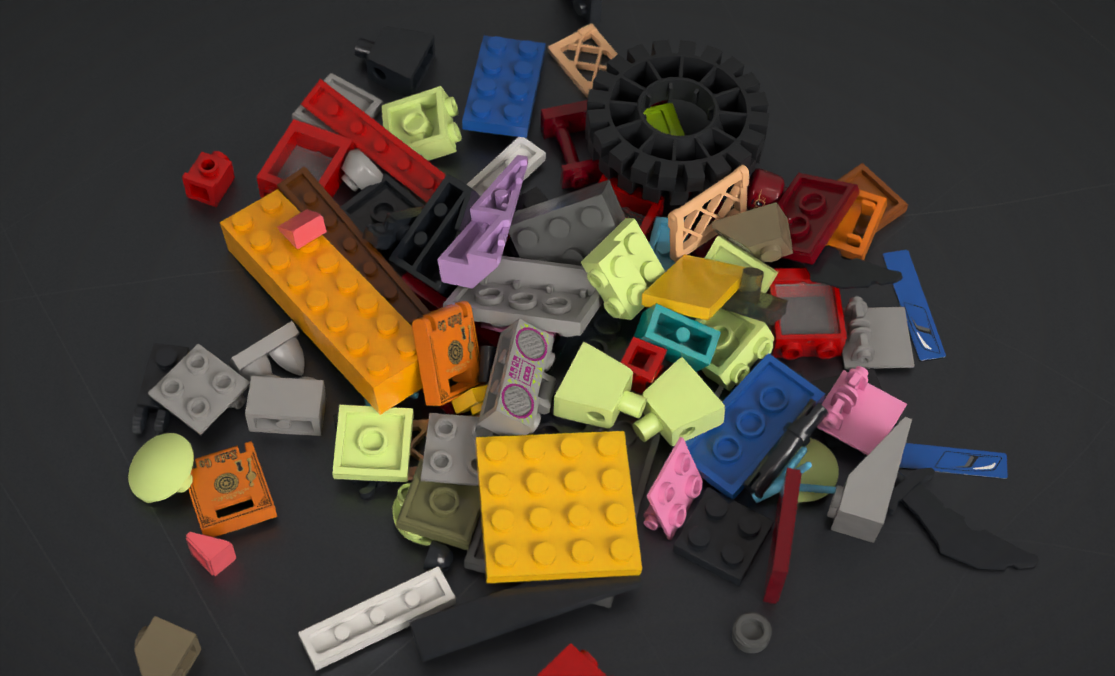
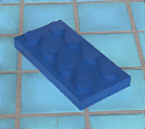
[462,35,546,138]
[685,353,825,500]

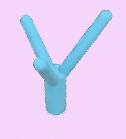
[751,447,836,503]

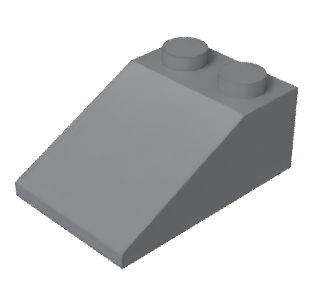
[827,417,912,543]

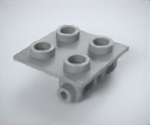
[842,297,915,369]
[148,344,250,435]
[421,413,501,486]

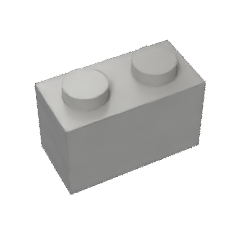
[245,374,327,436]

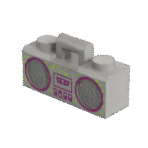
[478,319,556,436]

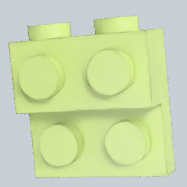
[382,86,461,161]
[581,218,665,320]
[695,301,775,391]

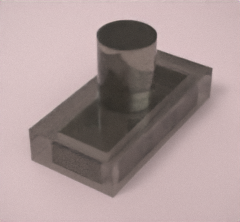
[721,267,788,325]

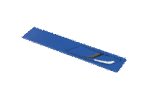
[883,250,946,361]
[899,443,1008,479]

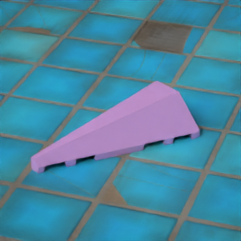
[438,155,528,289]

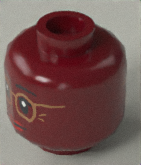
[747,168,787,210]

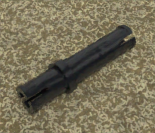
[742,399,828,499]

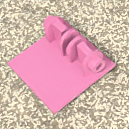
[817,366,907,455]
[643,437,703,540]

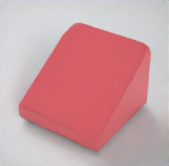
[277,209,327,249]
[186,532,236,576]

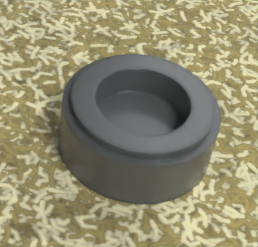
[732,612,772,653]

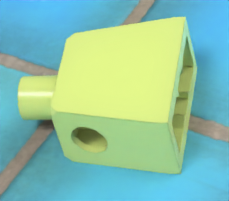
[554,342,647,429]
[632,357,725,446]

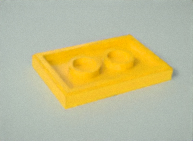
[642,254,749,321]

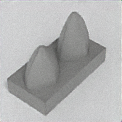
[228,321,305,382]

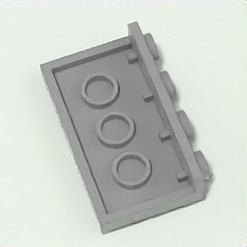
[443,256,603,337]

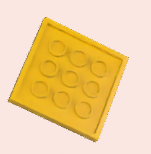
[475,431,642,583]

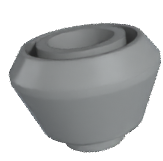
[341,149,383,192]

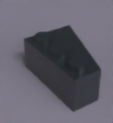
[389,173,481,299]

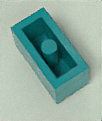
[634,303,721,372]

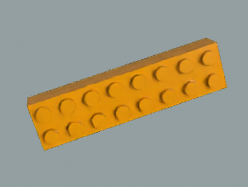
[220,189,423,415]

